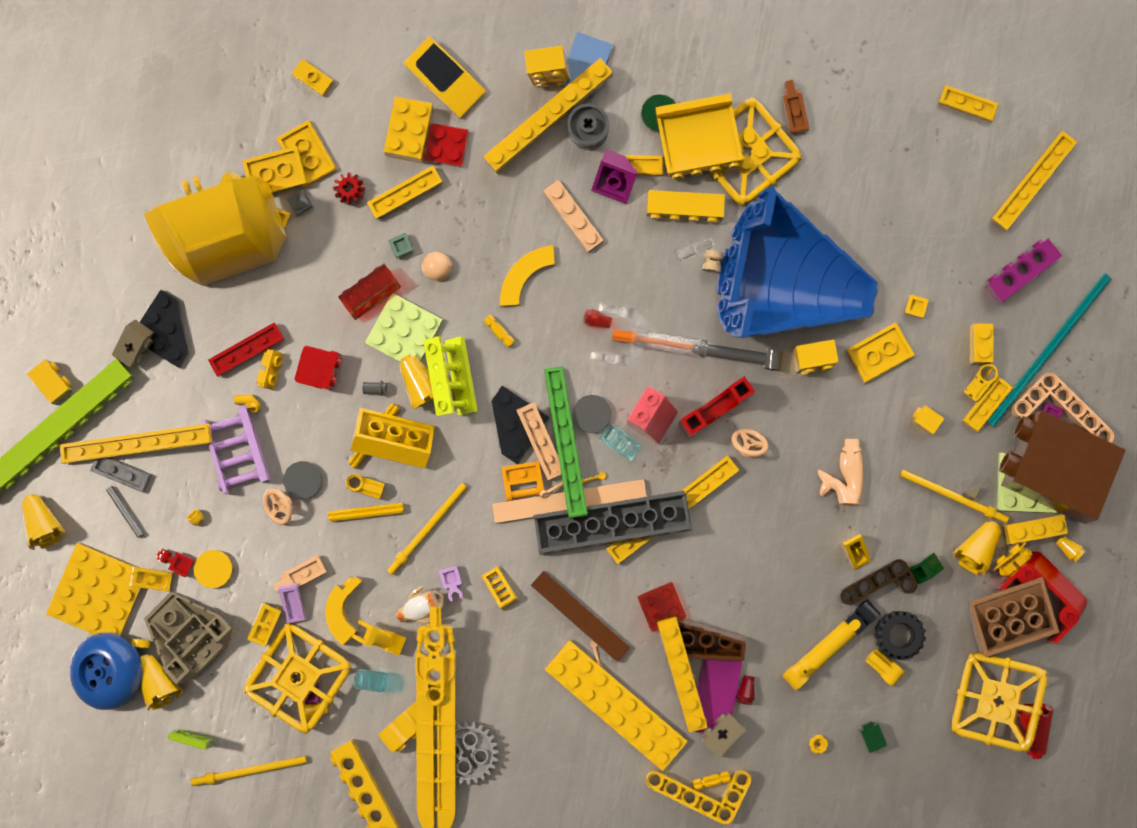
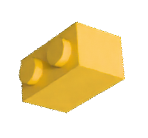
[970,324,993,364]
[27,359,73,405]

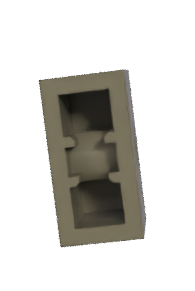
[112,319,154,367]
[701,713,746,758]

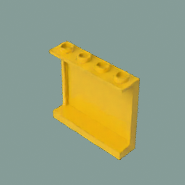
[656,93,744,179]

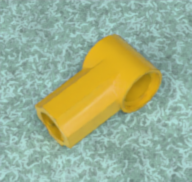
[346,474,385,500]
[865,649,905,687]

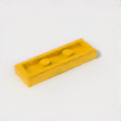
[938,85,999,123]
[962,376,1013,433]

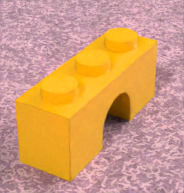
[1002,515,1068,545]

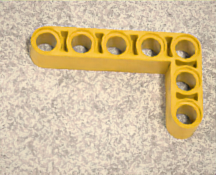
[646,769,751,824]

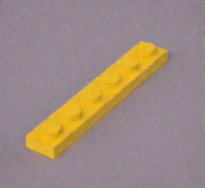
[991,130,1077,231]
[657,617,708,733]

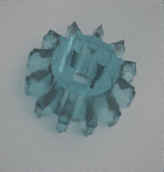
[354,669,387,693]

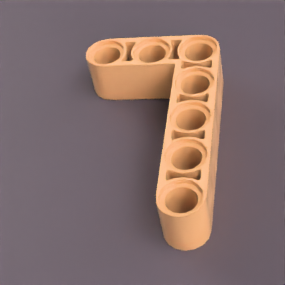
[1011,373,1114,442]

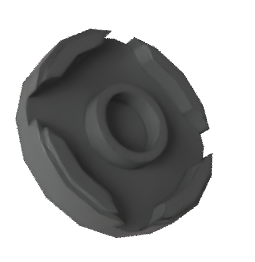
[573,395,611,433]
[283,461,322,499]

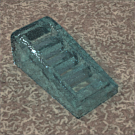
[599,423,641,461]

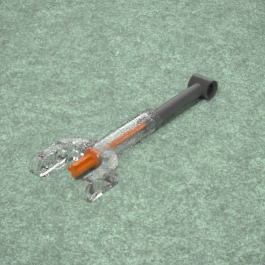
[590,303,783,371]

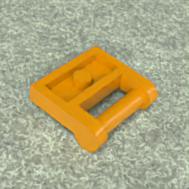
[501,461,544,501]

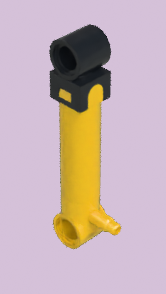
[782,599,881,691]

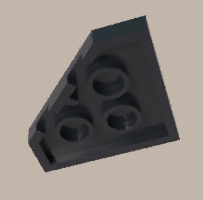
[140,289,189,368]
[491,386,550,465]

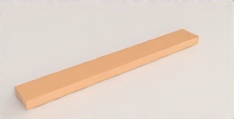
[492,479,647,523]

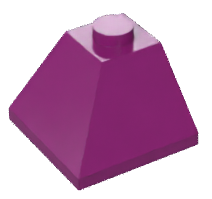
[591,149,638,204]

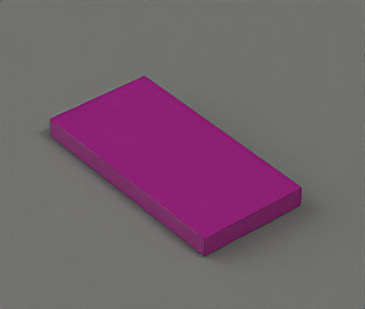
[694,659,742,738]

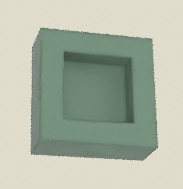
[388,233,413,259]

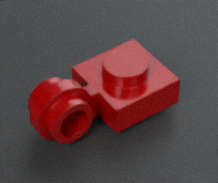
[156,548,195,578]

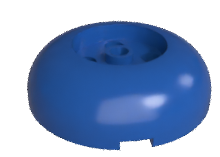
[69,632,142,710]

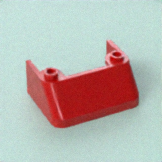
[994,552,1087,644]

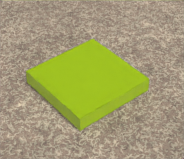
[168,729,214,750]

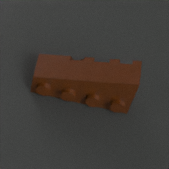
[666,614,746,661]

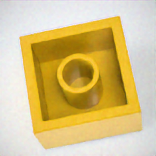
[792,340,838,375]

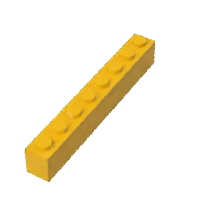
[483,58,613,174]

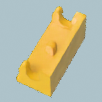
[247,602,281,647]

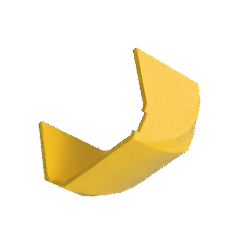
[144,176,287,286]

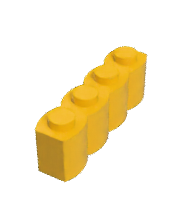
[377,690,440,753]

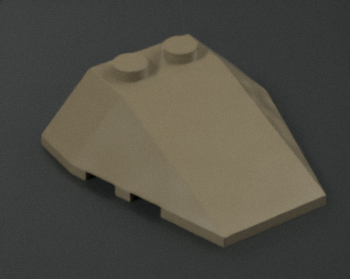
[144,591,233,685]

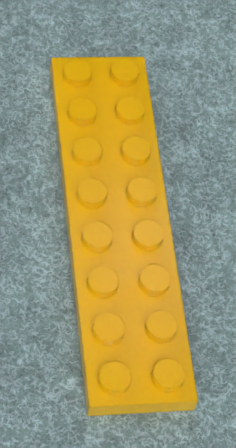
[544,640,688,771]

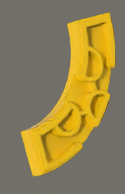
[500,245,555,307]

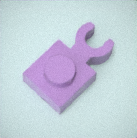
[438,565,463,601]

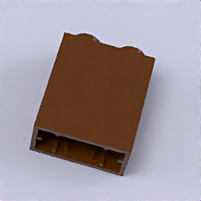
[999,411,1126,524]

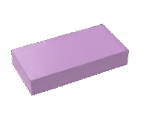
[278,583,306,624]

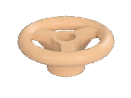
[731,429,769,457]
[263,489,292,525]

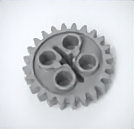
[436,721,499,785]

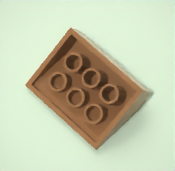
[968,577,1059,657]

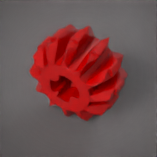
[333,172,366,205]

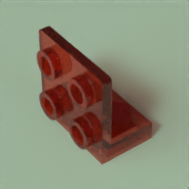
[637,582,686,632]

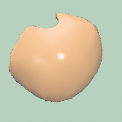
[422,252,453,282]

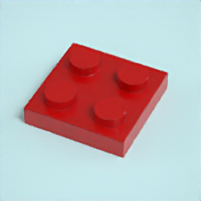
[424,123,469,168]

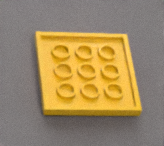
[46,543,142,635]

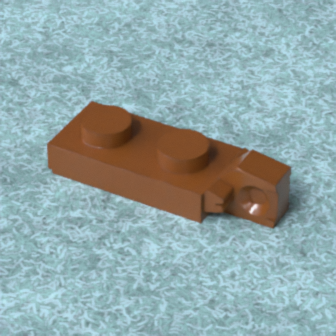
[782,80,809,134]

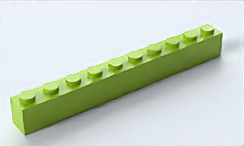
[0,359,135,496]

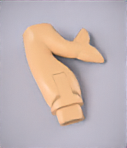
[818,439,864,506]

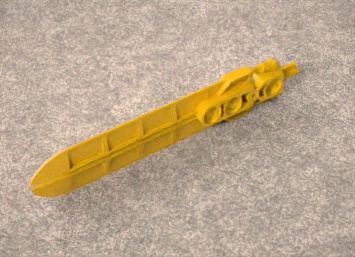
[415,606,456,828]

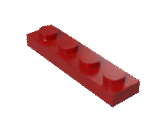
[208,322,285,377]

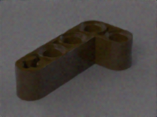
[838,559,918,605]

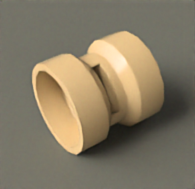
[702,250,724,273]

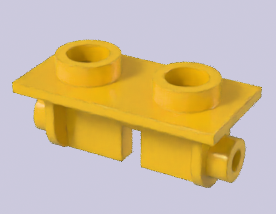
[256,349,283,390]
[993,541,1032,577]

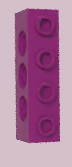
[985,238,1062,305]

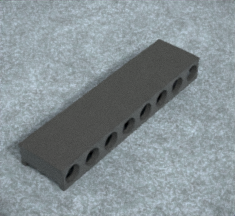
[533,491,692,555]

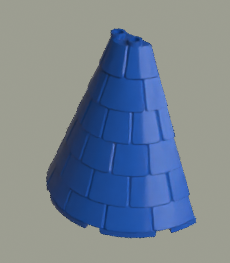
[717,187,878,338]

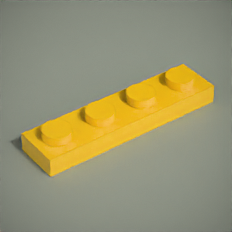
[367,166,443,220]

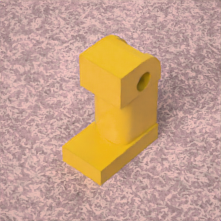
[352,619,406,656]

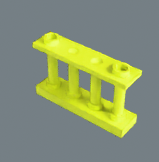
[423,336,478,416]

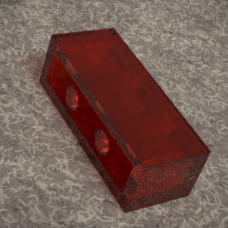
[338,263,401,320]

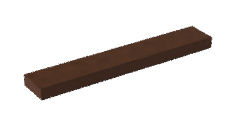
[530,571,630,662]

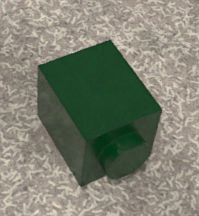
[909,553,944,584]
[858,721,888,753]

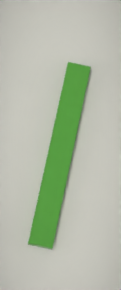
[544,366,588,519]

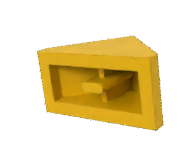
[840,534,871,570]

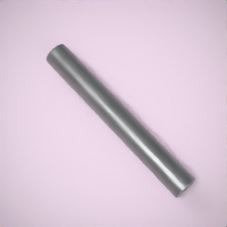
[106,486,144,538]

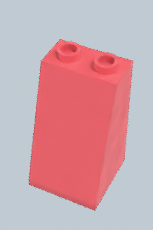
[626,386,678,445]

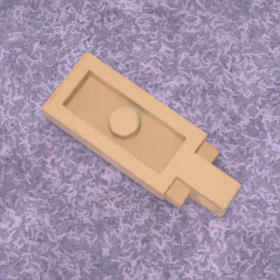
[273,555,327,592]

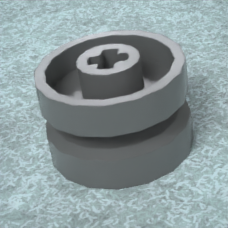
[567,103,609,150]

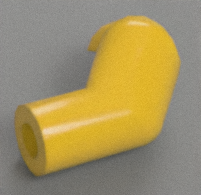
[234,394,261,413]

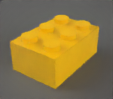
[524,45,570,88]
[383,96,434,164]

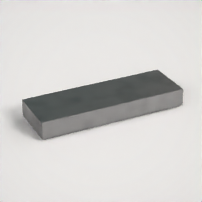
[90,458,152,493]

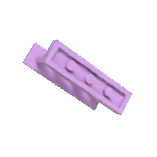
[201,406,271,494]

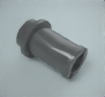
[362,381,387,396]

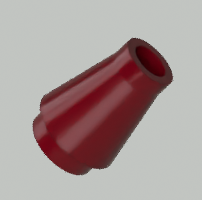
[736,675,755,705]

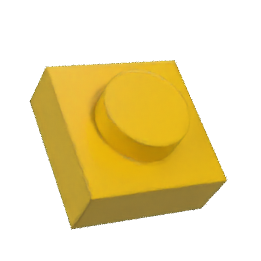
[904,294,929,319]

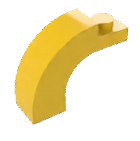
[325,576,363,645]

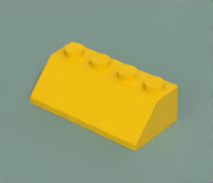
[350,408,435,469]

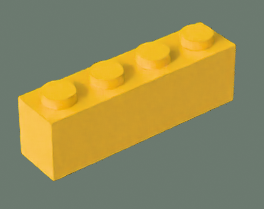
[647,190,725,223]

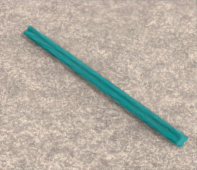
[987,273,1112,427]

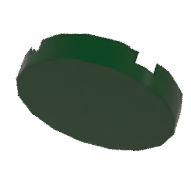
[641,94,676,133]

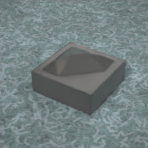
[287,189,313,216]

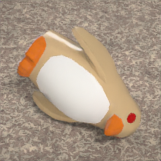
[396,585,444,623]

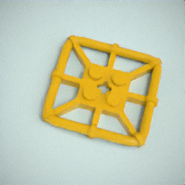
[709,97,802,205]
[243,623,352,734]
[951,653,1048,752]

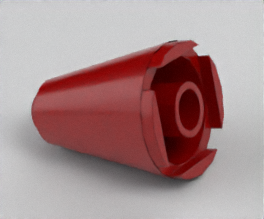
[1016,703,1053,759]

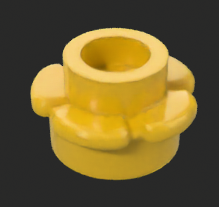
[809,735,828,754]

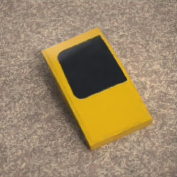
[403,36,486,118]

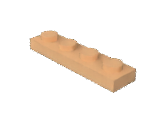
[543,180,604,252]
[517,402,561,480]

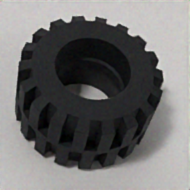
[874,611,926,660]

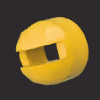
[187,509,204,526]

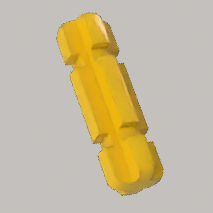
[484,315,515,347]
[693,771,731,790]

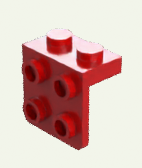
[294,346,342,391]

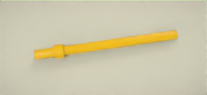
[900,470,1009,523]
[387,483,468,575]
[190,756,307,786]

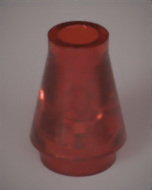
[583,308,612,329]

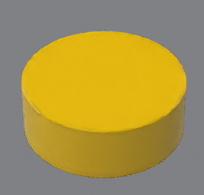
[130,639,150,649]

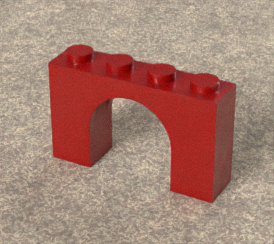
[678,376,755,439]

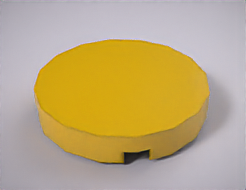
[194,550,233,588]

